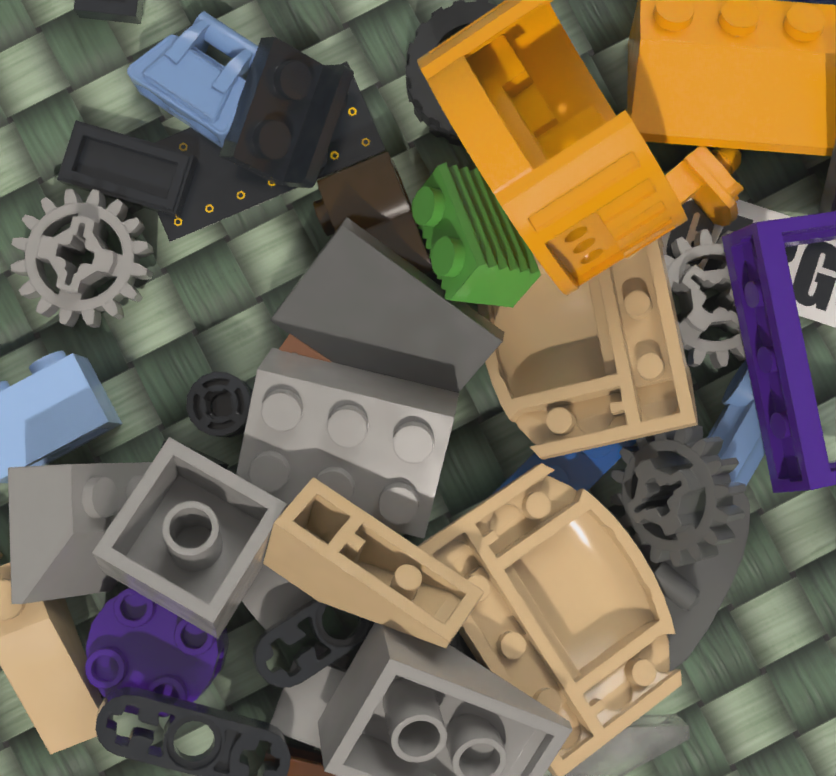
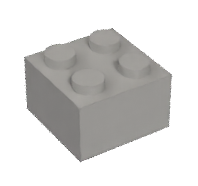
[92,437,287,639]

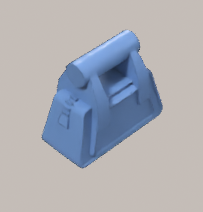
[127,11,258,148]

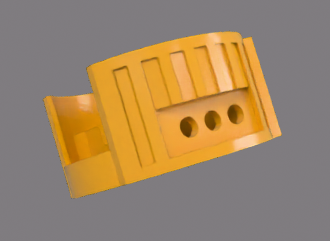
[417,0,688,296]

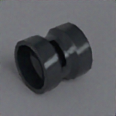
[186,372,253,438]

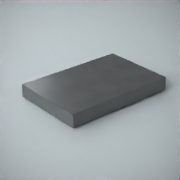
[270,217,504,393]

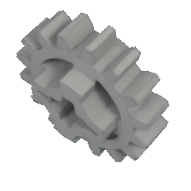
[10,189,154,328]
[664,229,746,369]

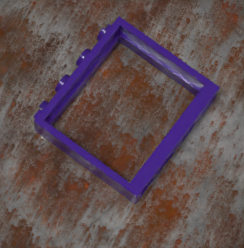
[722,211,836,493]

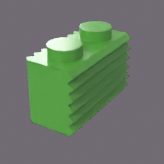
[411,162,541,308]

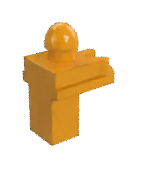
[665,146,744,226]

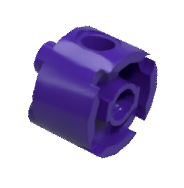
[85,588,229,717]

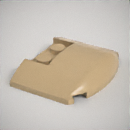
[478,237,698,460]
[417,463,682,776]

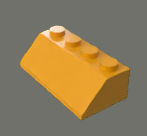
[627,0,836,156]

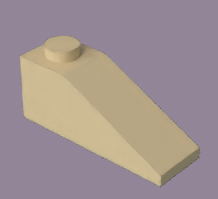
[263,477,485,648]
[0,562,109,755]

